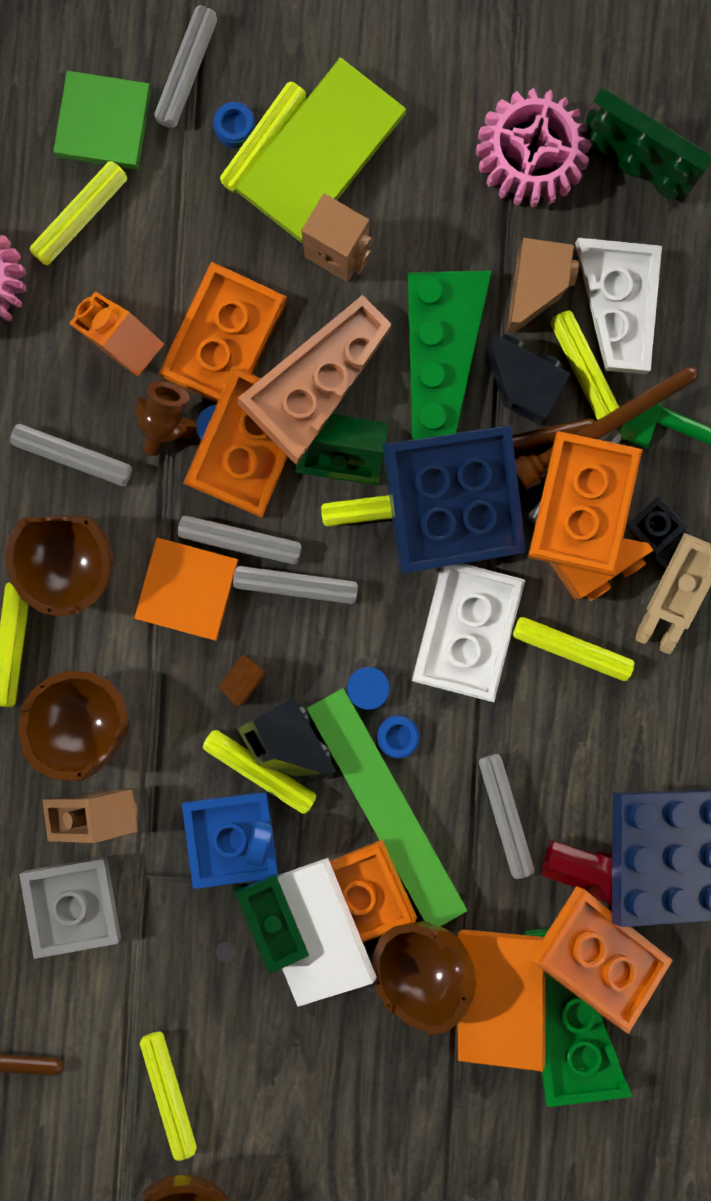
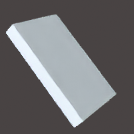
[412,564,525,702]
[277,858,377,1007]

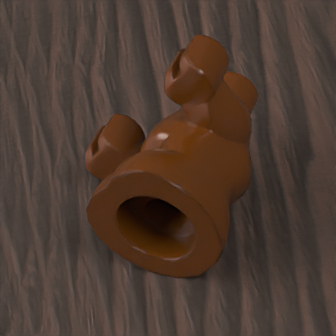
[134,381,196,456]

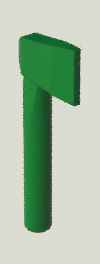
[619,403,711,449]

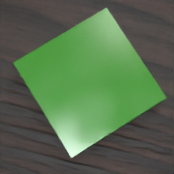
[53,71,151,170]

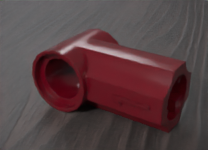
[541,839,612,905]

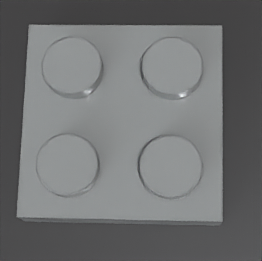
[19,856,121,959]

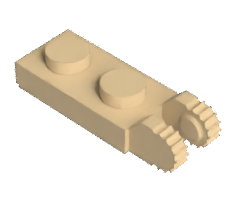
[635,533,711,654]

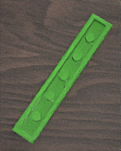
[306,687,467,927]

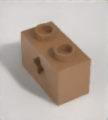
[301,193,372,282]

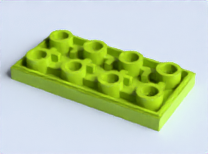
[236,57,406,244]

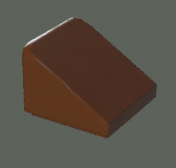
[219,655,267,707]

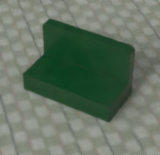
[296,414,388,486]
[232,873,309,974]

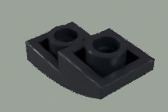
[626,496,690,572]

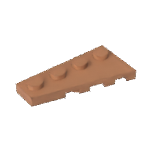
[238,295,392,465]

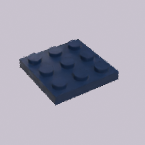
[382,425,526,573]
[612,790,711,927]

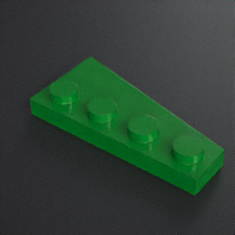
[407,270,492,440]
[524,928,632,1107]

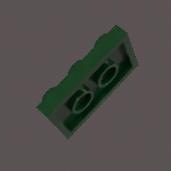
[583,87,711,202]

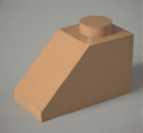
[506,238,579,333]
[42,789,138,843]

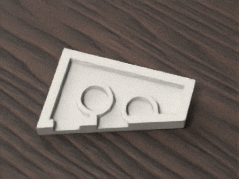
[575,238,662,375]

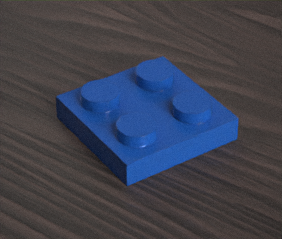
[182,790,279,889]

